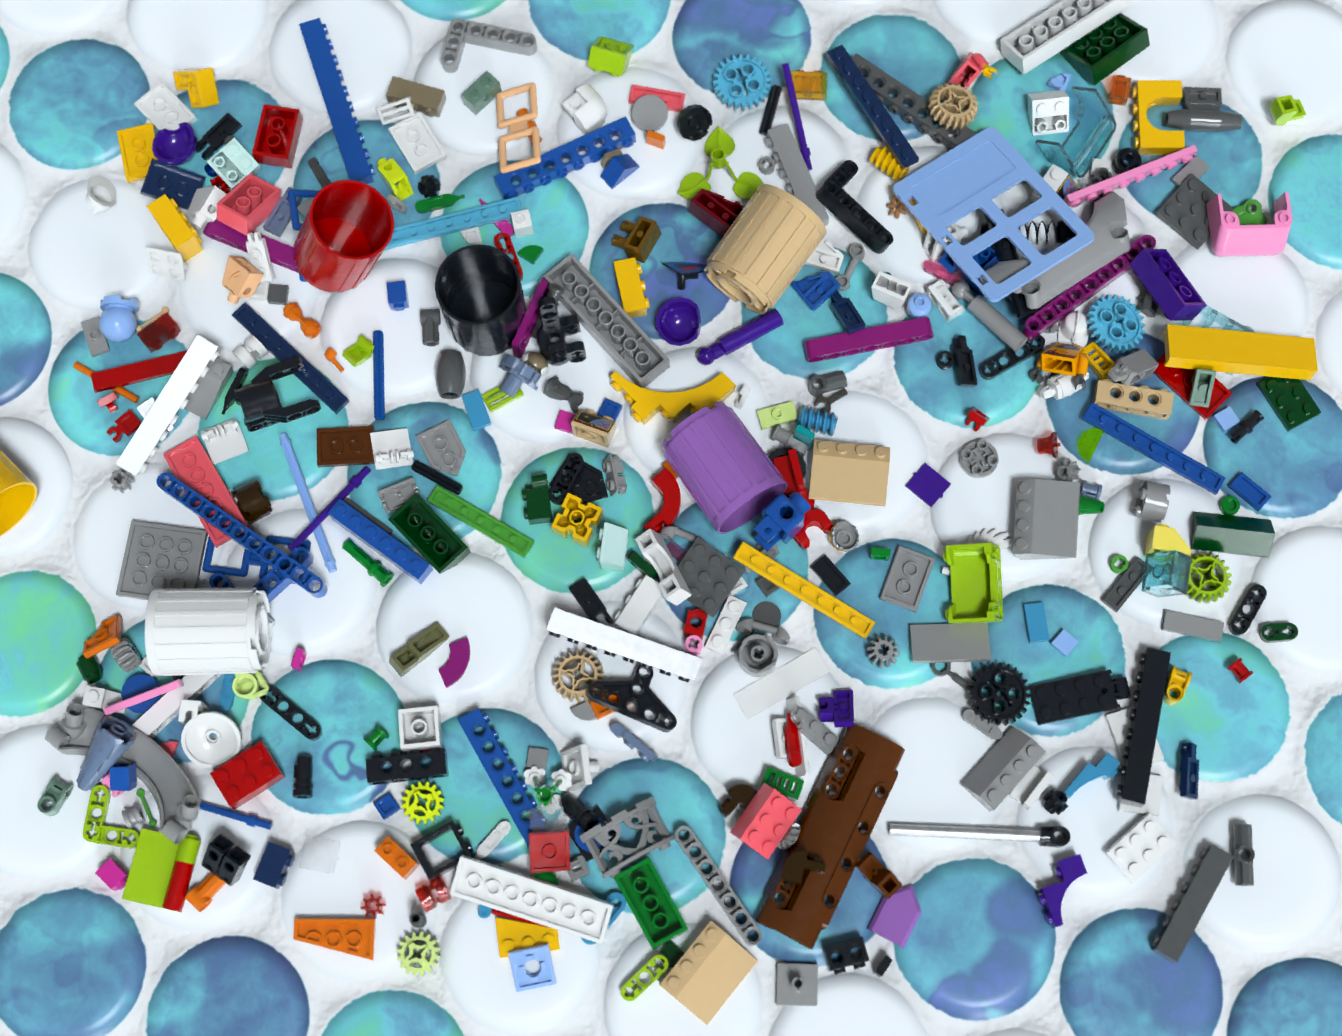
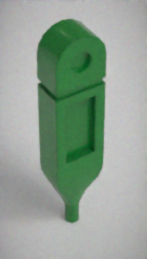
[415,193,465,214]

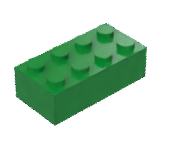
[614,857,688,950]

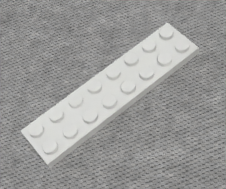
[450,855,614,944]

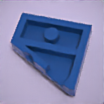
[791,271,842,311]

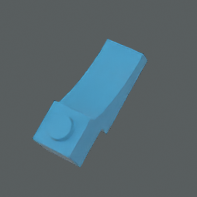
[1063,753,1120,799]

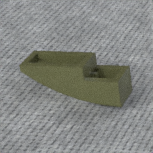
[389,622,450,677]

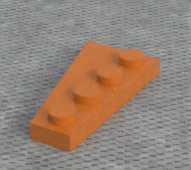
[293,919,376,961]

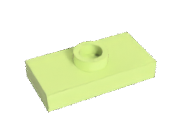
[756,401,798,430]

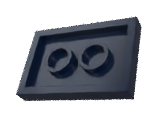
[140,159,206,210]

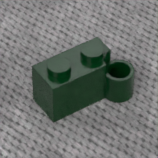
[522,473,553,525]

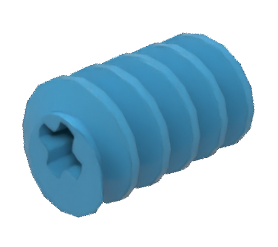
[797,405,838,436]

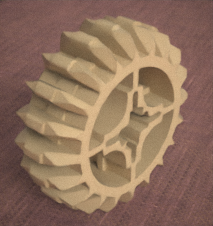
[928,82,978,130]
[552,650,605,703]

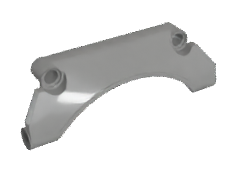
[980,191,1131,309]

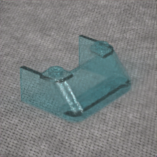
[1035,86,1116,178]

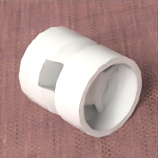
[232,335,269,370]

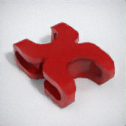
[782,487,833,550]

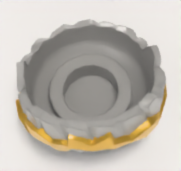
[829,521,859,552]

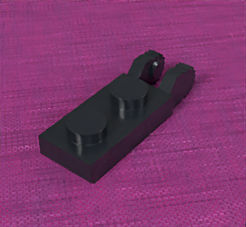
[196,113,242,160]
[569,578,614,625]

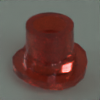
[1037,432,1061,458]

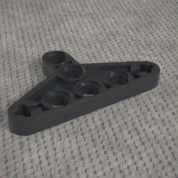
[586,664,677,733]

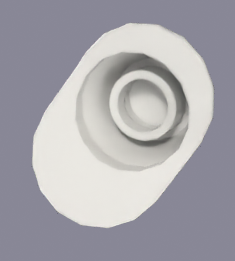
[85,175,116,214]
[1058,310,1090,348]

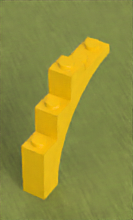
[610,371,736,425]

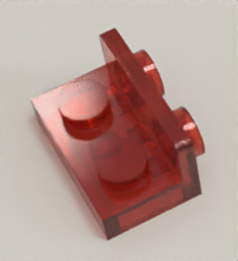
[137,312,181,353]

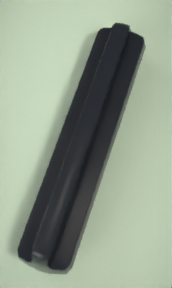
[759,85,782,136]
[411,460,463,495]

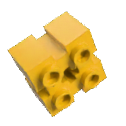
[551,493,604,548]

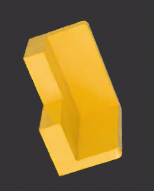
[173,67,219,108]

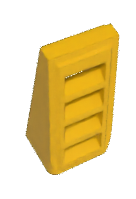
[1083,341,1116,380]

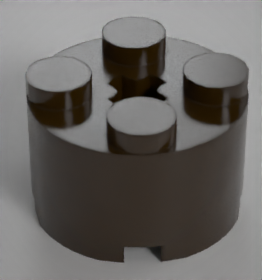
[231,480,272,525]

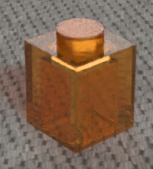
[1107,75,1131,106]

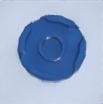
[121,674,161,713]

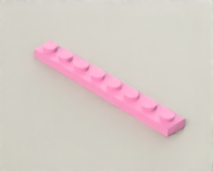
[1063,145,1198,208]

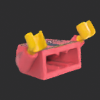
[947,52,997,110]

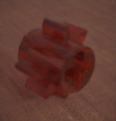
[360,894,387,919]

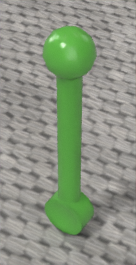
[136,789,157,827]

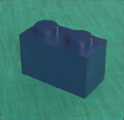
[253,842,295,890]

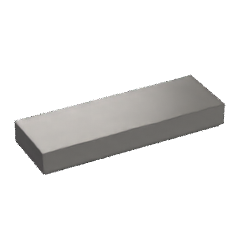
[1162,610,1224,642]

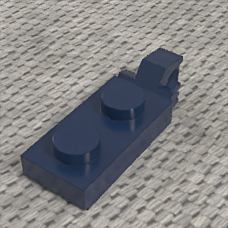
[830,290,866,334]
[1179,743,1199,800]

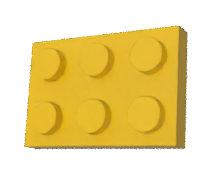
[117,123,159,183]

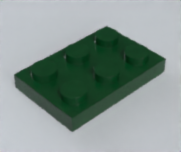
[1257,377,1321,432]

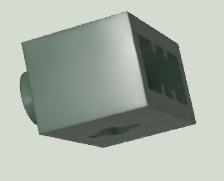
[461,71,502,115]

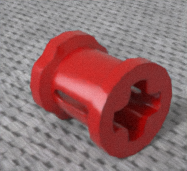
[1227,657,1253,684]

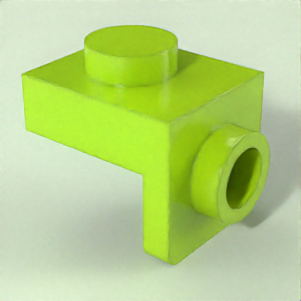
[342,335,374,368]

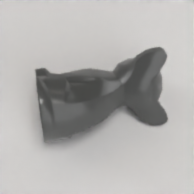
[543,376,584,413]

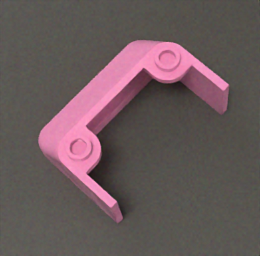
[1206,192,1292,257]

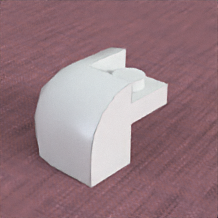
[562,84,607,135]

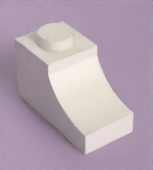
[82,686,127,715]

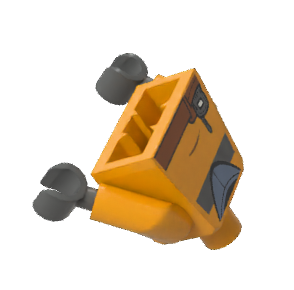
[1030,343,1089,390]

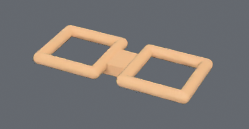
[496,82,541,174]

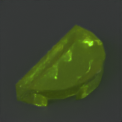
[1077,428,1104,464]

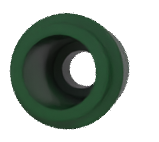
[76,655,102,684]

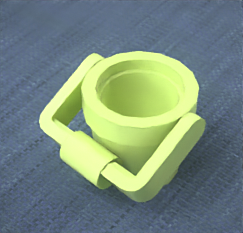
[232,671,269,701]

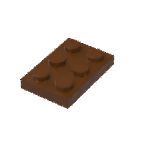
[317,426,375,467]

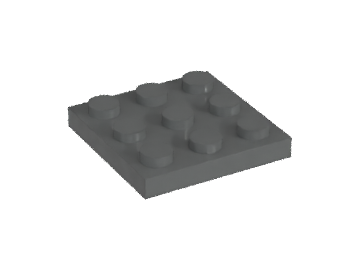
[1155,173,1234,250]
[678,537,746,618]

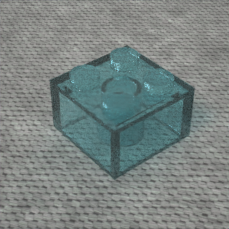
[1141,550,1192,597]

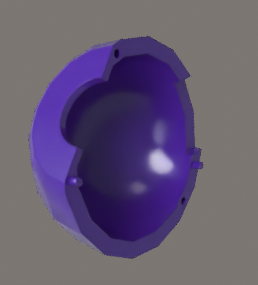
[152,122,197,165]
[656,297,701,346]

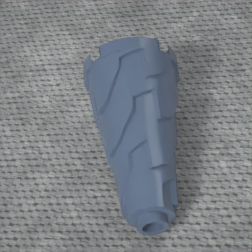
[76,716,137,791]

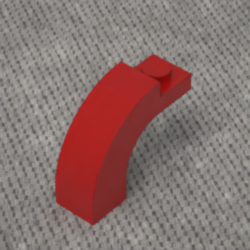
[643,468,681,533]

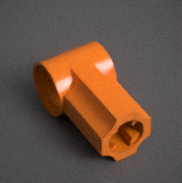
[185,873,226,912]

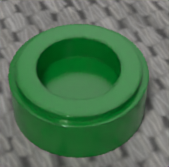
[1219,496,1240,516]

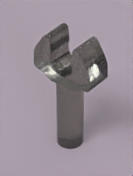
[814,388,848,414]

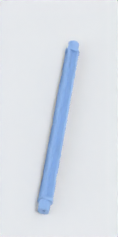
[279,433,337,573]

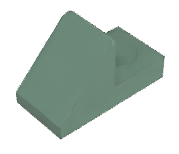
[1189,368,1216,408]

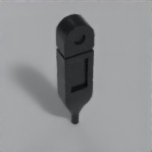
[221,367,249,415]

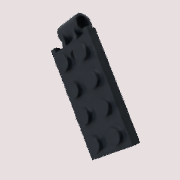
[1030,669,1131,726]

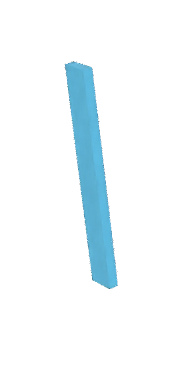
[385,196,522,250]

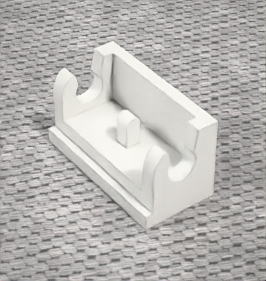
[926,279,965,323]
[178,699,210,725]

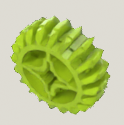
[1178,551,1232,604]

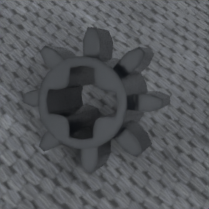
[418,175,441,198]
[1043,789,1068,815]

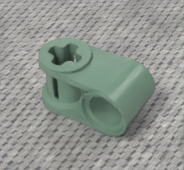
[37,776,73,817]

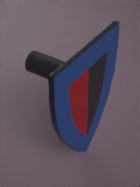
[663,262,706,290]

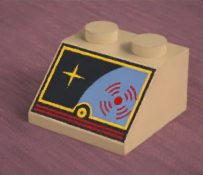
[571,409,617,448]

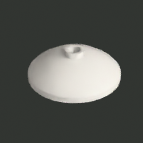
[181,712,241,768]

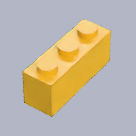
[613,257,650,318]

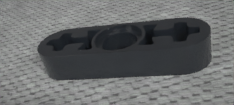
[549,453,584,505]
[1229,584,1267,636]

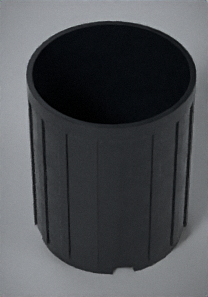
[435,244,527,356]

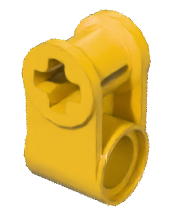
[1163,665,1192,706]

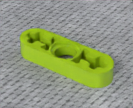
[621,954,669,1001]

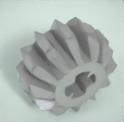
[866,635,900,668]
[111,638,142,672]

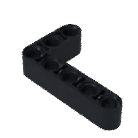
[816,160,893,254]

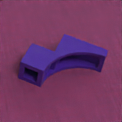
[1038,854,1087,929]

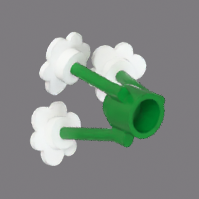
[524,766,572,815]

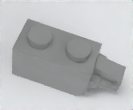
[1108,349,1159,386]

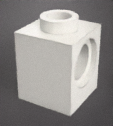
[510,209,534,238]

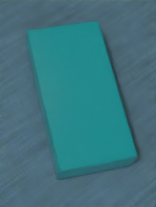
[794,424,815,451]

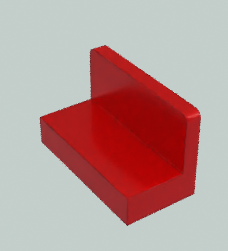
[773,449,805,495]

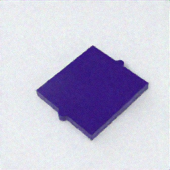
[905,463,951,507]

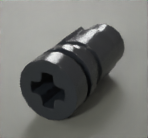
[292,756,313,799]
[559,794,599,832]

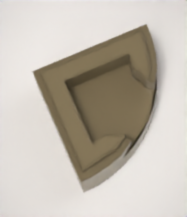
[600,148,622,169]

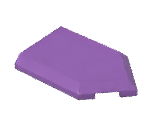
[868,885,921,948]

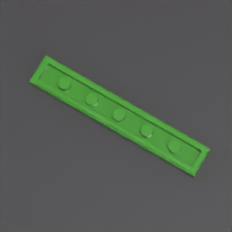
[427,485,535,558]

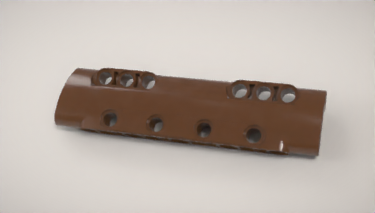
[755,724,905,949]

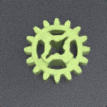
[396,932,441,977]

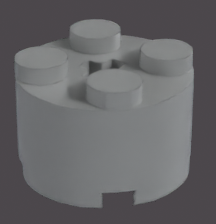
[1133,480,1170,523]
[738,634,778,677]

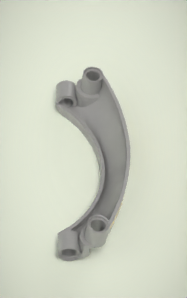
[45,703,201,844]

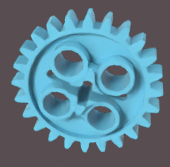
[713,54,772,111]
[1086,294,1146,353]

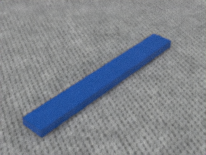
[1081,402,1226,495]

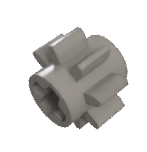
[1055,458,1081,482]
[109,468,135,493]

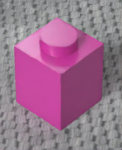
[95,858,129,891]

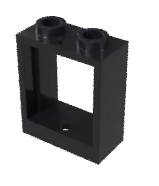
[410,821,474,881]

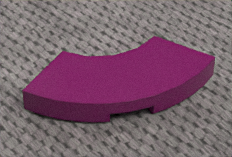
[439,637,471,689]

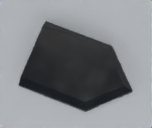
[550,453,608,504]

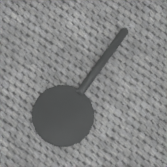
[731,602,781,652]

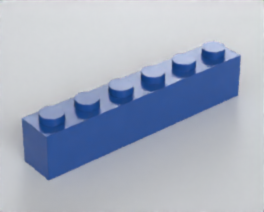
[328,498,433,585]

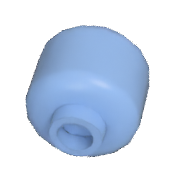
[906,293,932,319]

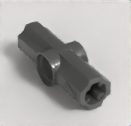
[1232,824,1255,886]

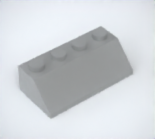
[960,727,1046,812]

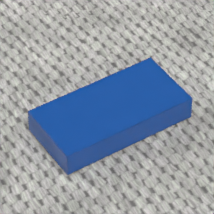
[1229,472,1272,511]

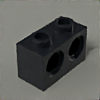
[822,936,869,974]

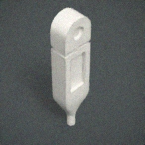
[475,821,512,860]

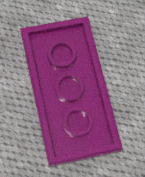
[511,278,549,359]

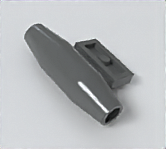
[1165,87,1242,132]

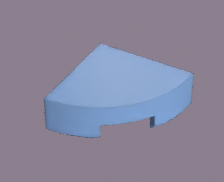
[1047,73,1071,91]

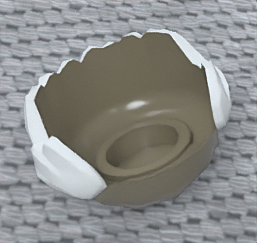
[521,352,549,376]

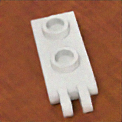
[246,231,275,282]

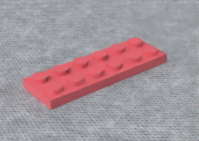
[163,436,250,548]

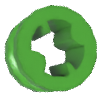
[1109,555,1128,574]

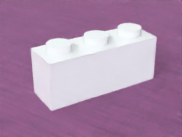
[614,575,663,635]

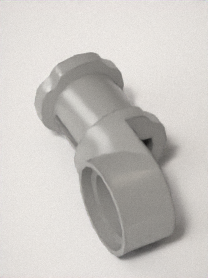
[771,425,808,457]

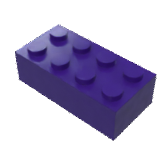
[1130,249,1207,321]

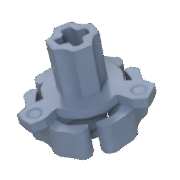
[499,354,541,398]

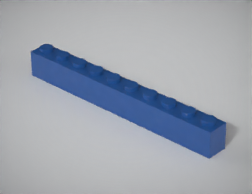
[299,18,375,184]

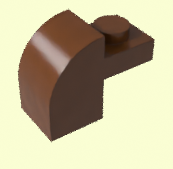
[855,851,902,899]

